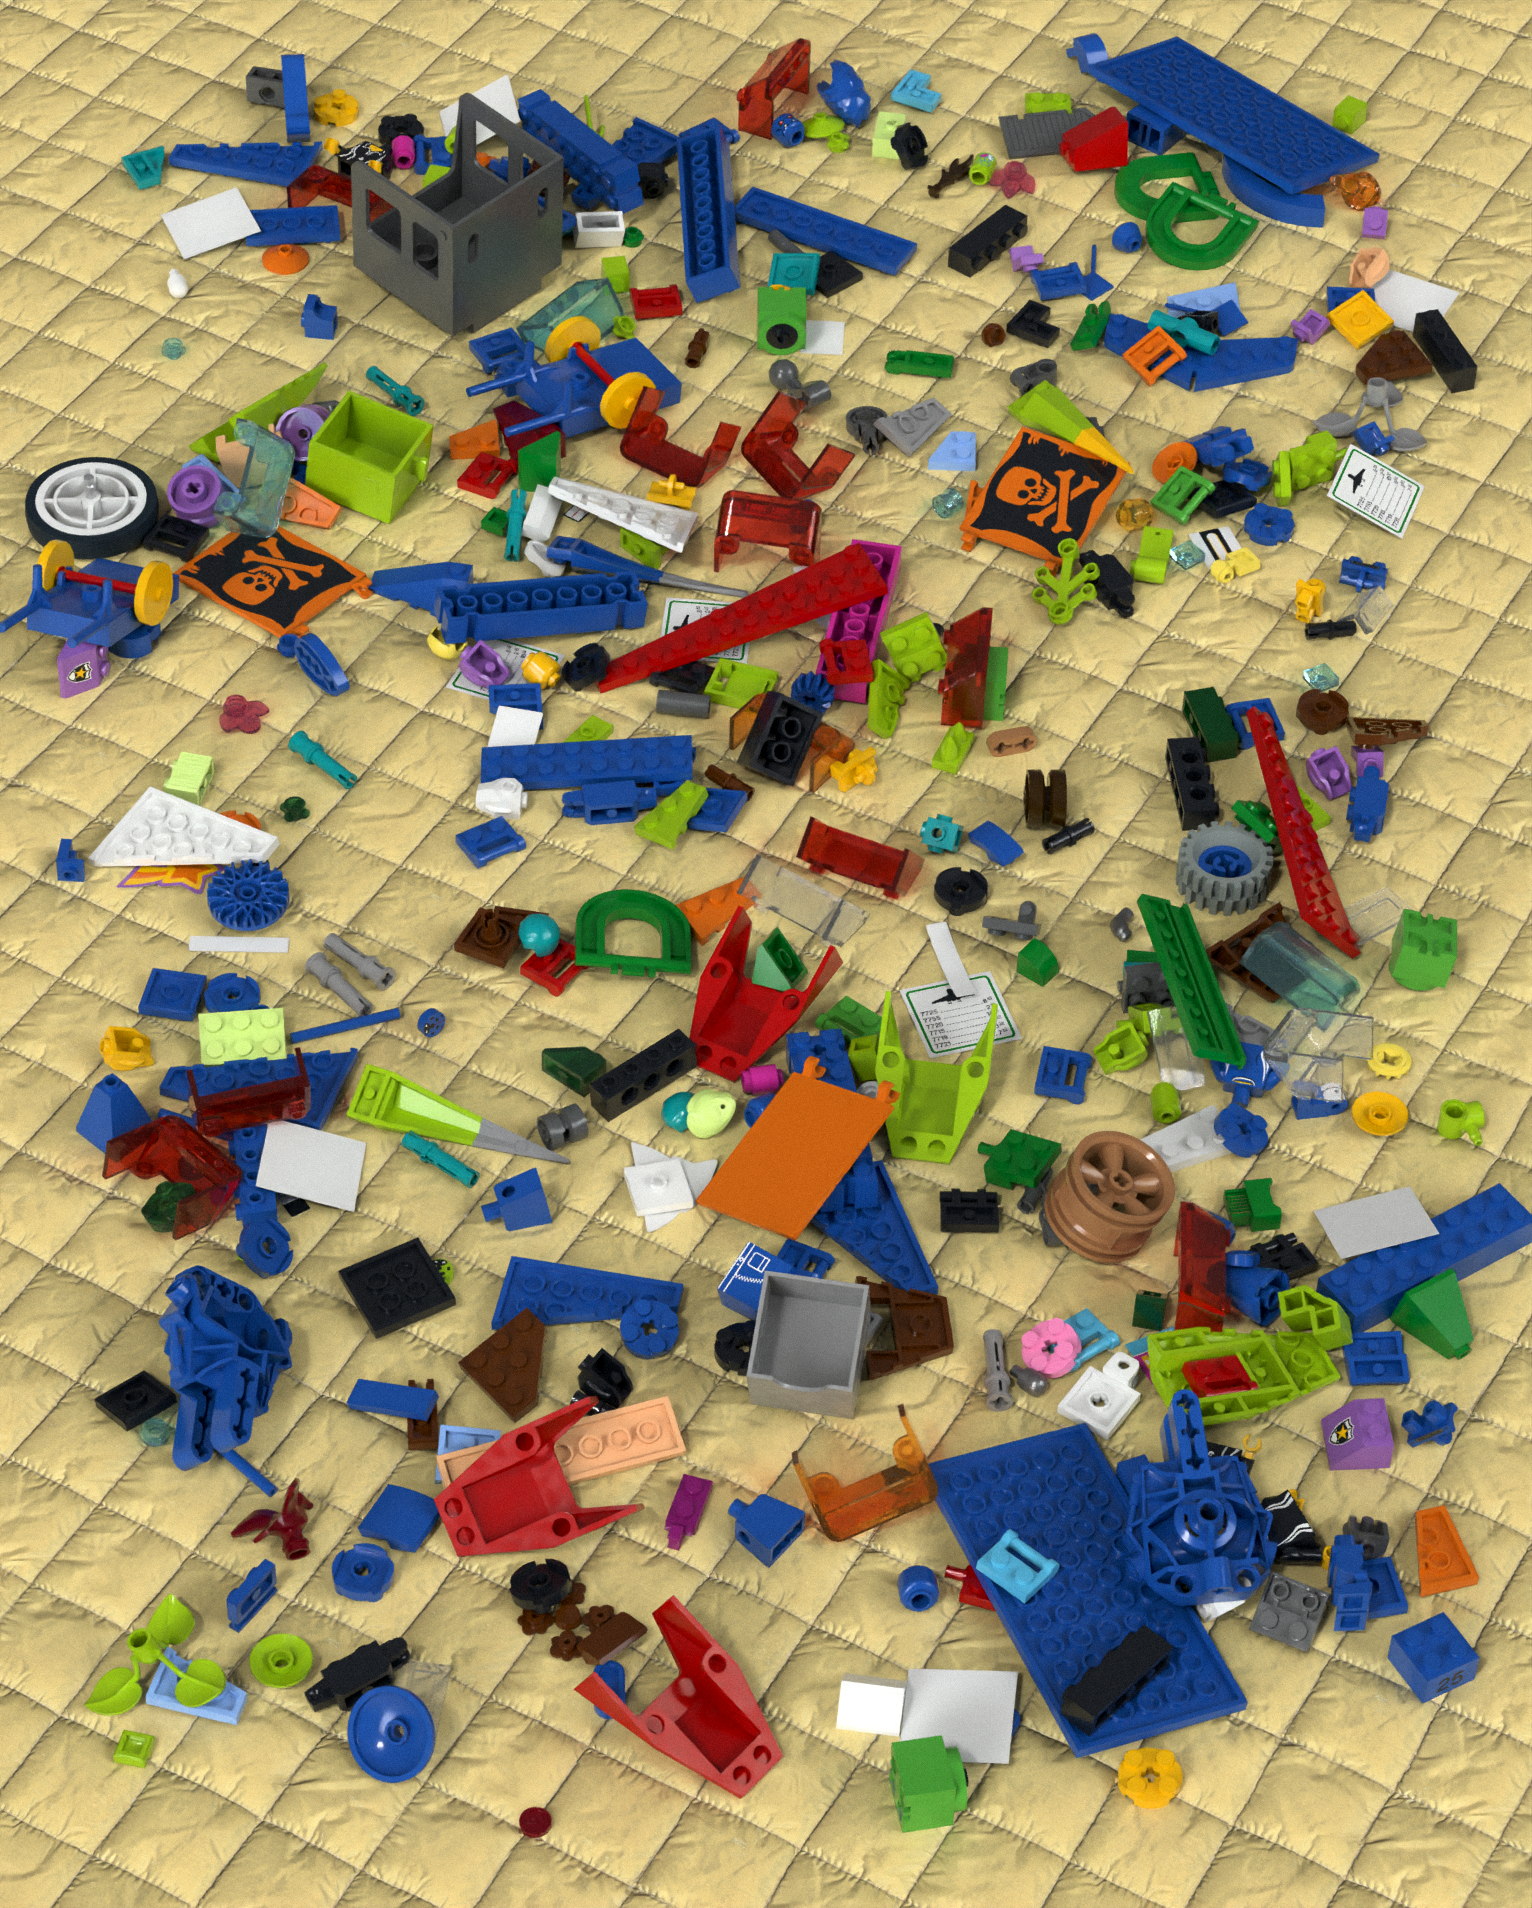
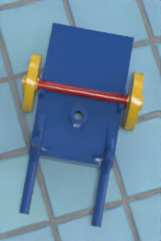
[466,316,682,438]
[0,540,179,648]

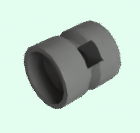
[537,1103,589,1151]

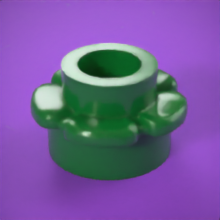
[623,227,644,248]

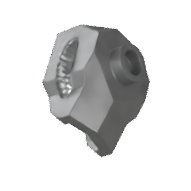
[1342,1515,1389,1560]

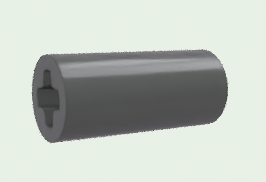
[656,690,711,719]

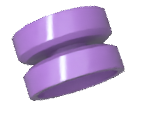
[276,404,331,461]
[167,465,229,528]

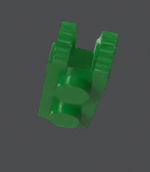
[1070,301,1111,351]
[884,350,954,378]

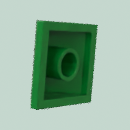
[518,431,561,492]
[752,927,808,991]

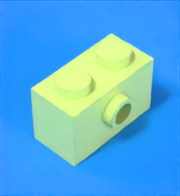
[872,111,906,160]

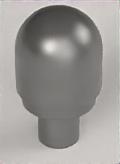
[1010,1365,1048,1397]

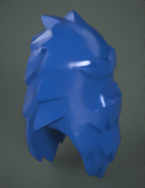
[817,59,871,127]

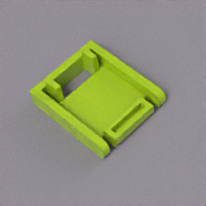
[704,658,779,713]

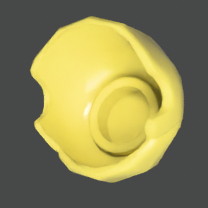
[427,626,470,660]

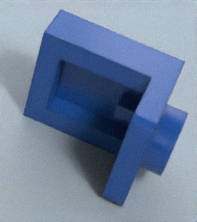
[1352,421,1395,457]

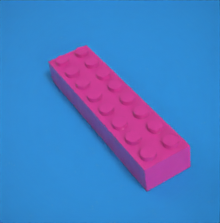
[815,539,902,704]

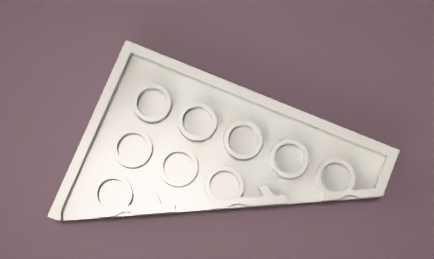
[88,787,280,867]

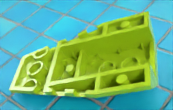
[189,362,328,462]
[1147,1327,1341,1426]

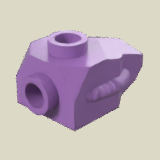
[459,639,510,689]
[1305,746,1352,801]

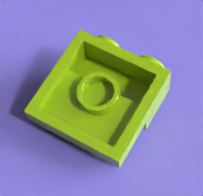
[880,612,950,682]

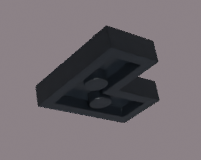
[1006,300,1060,348]

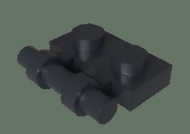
[939,1188,999,1233]
[1247,1232,1318,1281]

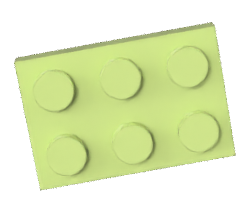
[198,1008,286,1067]

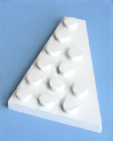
[548,476,699,553]

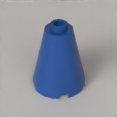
[1205,1262,1290,1326]

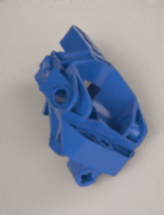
[159,1265,292,1471]
[1122,1389,1278,1606]

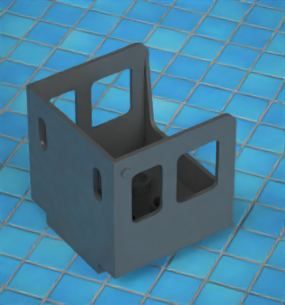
[351,93,564,336]

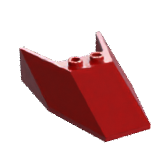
[689,906,843,1083]
[434,1396,645,1556]
[573,1595,783,1799]

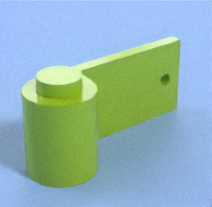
[1130,526,1174,585]

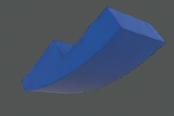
[968,820,1024,867]

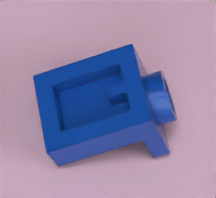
[56,838,85,882]

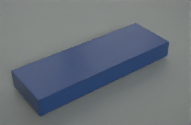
[346,1379,439,1421]

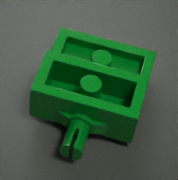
[1231,800,1283,854]
[977,1129,1062,1189]

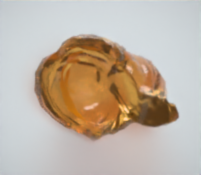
[1329,171,1381,211]

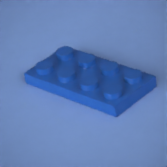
[246,205,340,247]

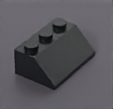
[737,691,824,787]

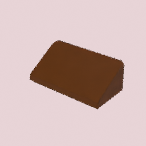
[577,1612,648,1665]

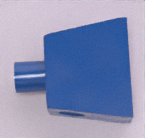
[481,1167,552,1231]
[728,1494,805,1568]

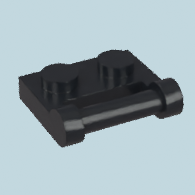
[143,514,210,563]
[649,661,715,694]

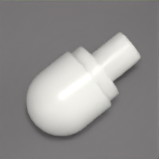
[167,269,188,298]

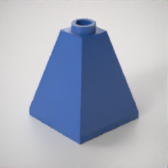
[76,1073,153,1161]

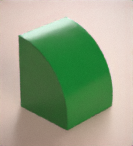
[1017,938,1059,987]

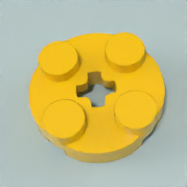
[314,89,359,127]
[1117,1748,1182,1809]

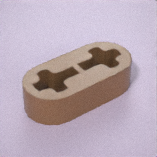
[986,726,1037,757]

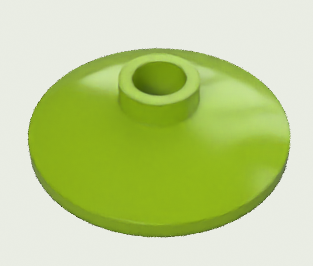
[802,112,844,138]
[249,1633,313,1688]

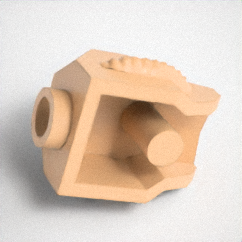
[1349,247,1390,288]

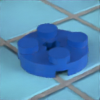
[1223,458,1273,491]
[1244,503,1294,546]
[204,973,261,1013]
[1214,1103,1268,1158]
[236,1218,293,1279]
[619,1299,679,1360]
[332,1543,394,1602]

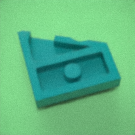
[122,146,165,190]

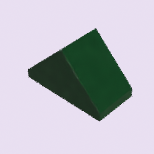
[1132,1289,1168,1331]

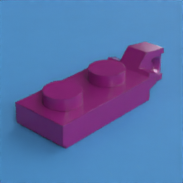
[665,1474,713,1551]

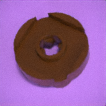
[1296,689,1349,735]

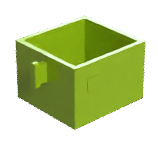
[305,391,434,524]

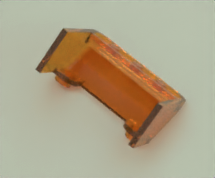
[729,693,855,793]
[792,1404,938,1542]

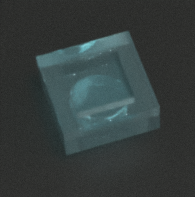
[1169,540,1206,571]
[1303,663,1339,693]

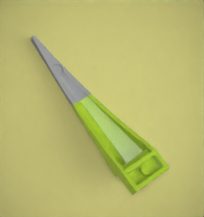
[346,1064,571,1165]

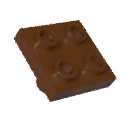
[454,907,522,968]

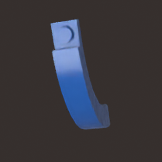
[1222,154,1325,228]

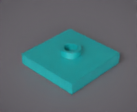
[767,253,821,295]

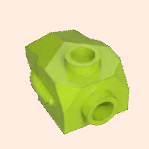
[1093,1022,1149,1075]

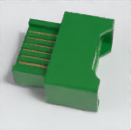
[1223,1178,1282,1232]

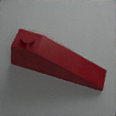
[493,400,566,462]

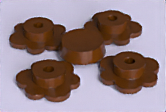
[517,1579,616,1662]

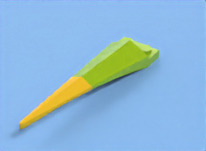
[1007,380,1134,474]

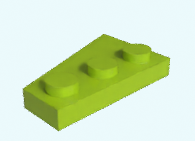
[867,659,911,739]
[634,780,709,850]

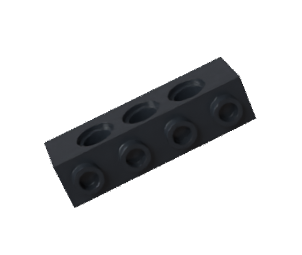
[1165,737,1219,831]
[589,1029,697,1122]

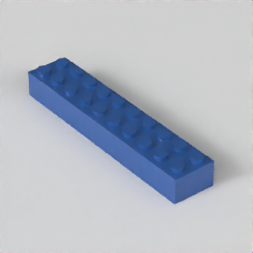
[677,125,740,303]

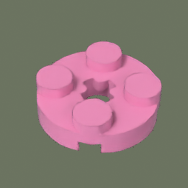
[1021,1318,1081,1379]

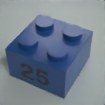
[1387,1612,1479,1704]

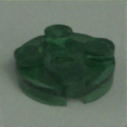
[141,1181,201,1233]

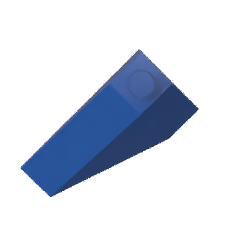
[369,562,473,617]

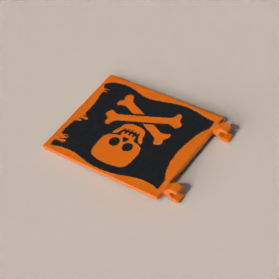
[959,427,1130,577]
[173,514,373,638]

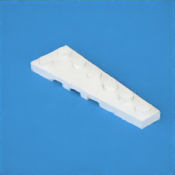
[1086,1105,1232,1196]

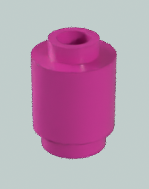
[391,136,415,169]
[741,1064,783,1095]

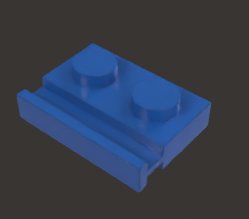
[226,1559,277,1633]

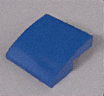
[1342,1331,1410,1386]
[358,1484,440,1553]

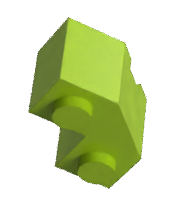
[1278,1285,1353,1351]

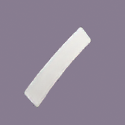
[926,922,977,997]

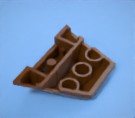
[1205,902,1314,1003]

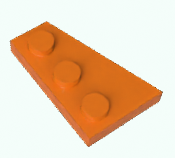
[676,876,759,946]
[1415,1505,1479,1597]

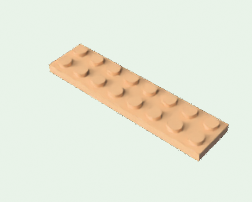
[436,1396,686,1490]

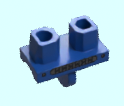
[1339,556,1388,593]
[1401,1400,1458,1448]

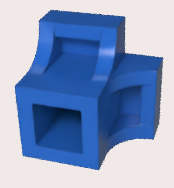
[301,294,338,340]

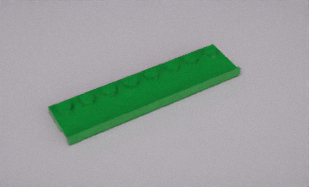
[1137,894,1247,1070]

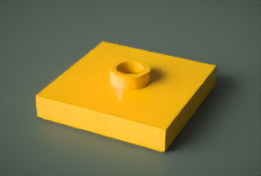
[1326,290,1394,350]

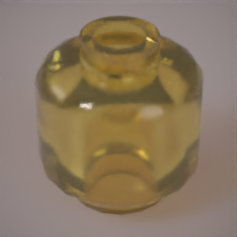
[1116,498,1154,532]

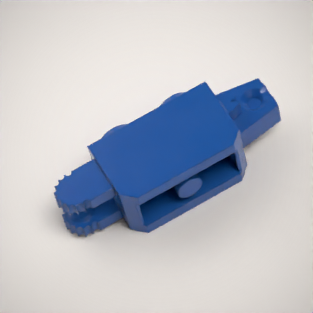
[1346,766,1389,842]
[562,780,657,825]

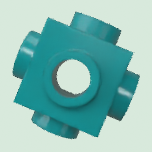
[920,814,964,854]

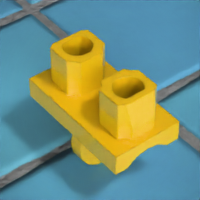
[647,474,696,511]
[1295,578,1326,623]
[830,747,878,793]

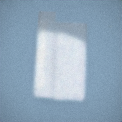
[1337,585,1394,635]

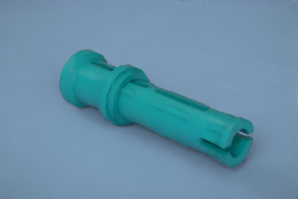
[366,366,425,416]
[288,731,357,789]

